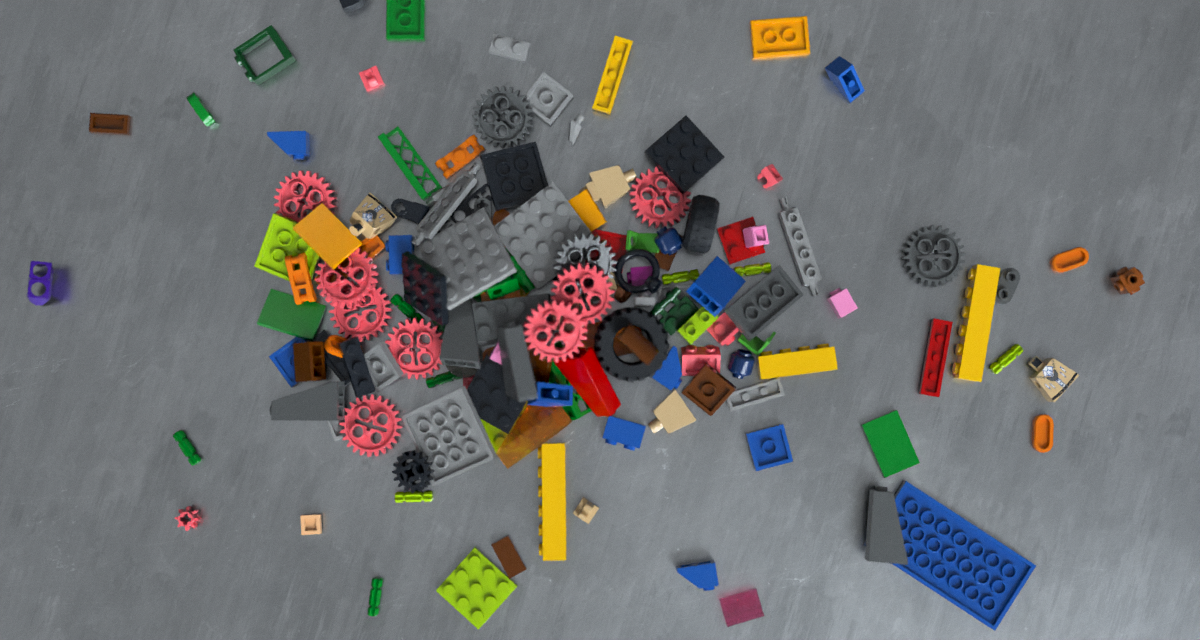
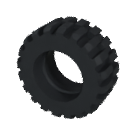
[594,307,669,382]

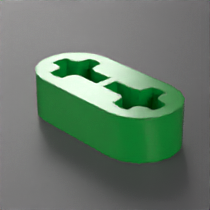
[186,92,216,127]

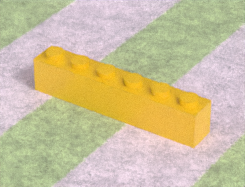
[952,264,1000,382]
[538,442,566,561]

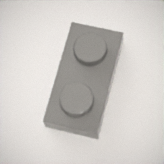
[489,33,531,63]
[634,293,655,307]

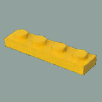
[592,36,633,114]

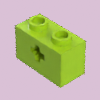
[676,306,719,345]

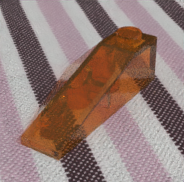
[496,405,572,469]

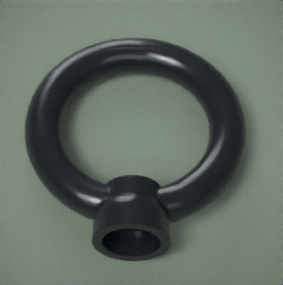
[614,249,662,294]

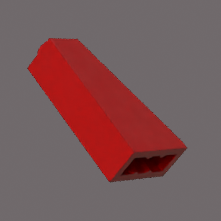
[553,347,621,417]

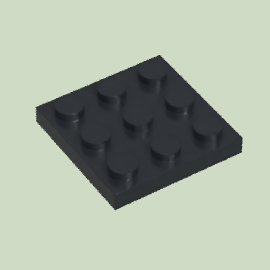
[644,115,724,194]
[480,141,548,211]
[402,251,448,326]
[467,355,536,434]

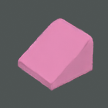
[743,225,769,248]

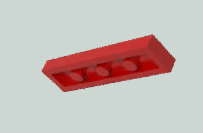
[919,318,953,397]

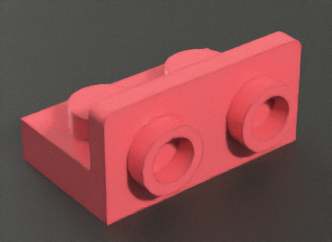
[706,312,741,346]
[681,345,721,376]

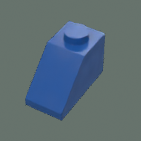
[825,56,865,103]
[267,131,310,160]
[651,346,682,391]
[527,382,573,407]
[676,560,719,591]

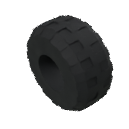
[682,195,720,254]

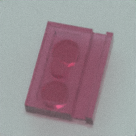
[719,588,764,627]

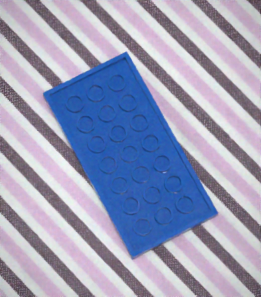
[864,481,1036,631]

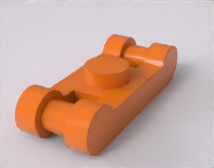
[435,135,486,179]
[285,253,317,305]

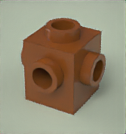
[1110,266,1145,295]

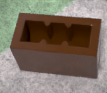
[617,323,659,365]
[293,341,326,382]

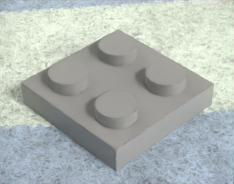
[524,72,574,126]
[364,341,404,392]

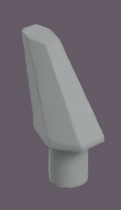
[568,114,584,145]
[426,184,450,208]

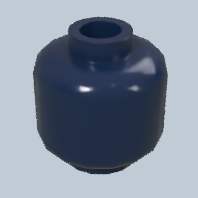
[654,226,683,256]
[728,349,755,379]

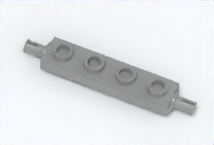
[411,162,481,247]
[778,197,822,297]

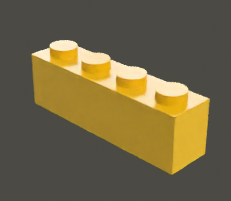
[756,343,838,379]

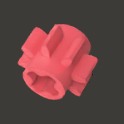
[175,506,201,531]

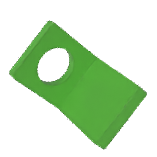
[626,230,659,253]
[737,331,776,356]

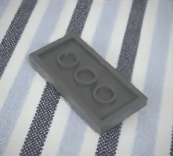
[725,265,803,341]
[472,293,555,342]

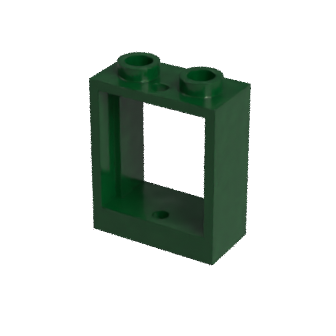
[233,25,297,85]

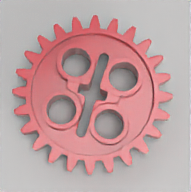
[629,167,691,229]
[274,171,337,222]
[315,248,379,308]
[551,262,614,326]
[329,281,392,342]
[523,299,588,363]
[385,317,443,380]
[339,394,403,457]

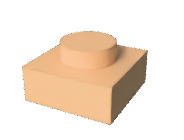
[300,514,322,535]

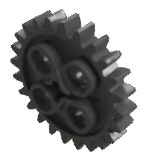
[472,86,534,148]
[902,225,966,287]
[553,232,617,295]

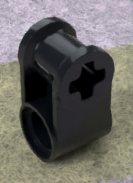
[391,198,430,224]

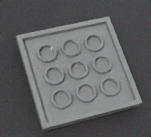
[494,182,595,290]
[418,207,517,310]
[401,386,497,486]

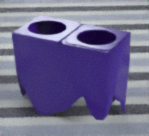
[27,261,54,306]

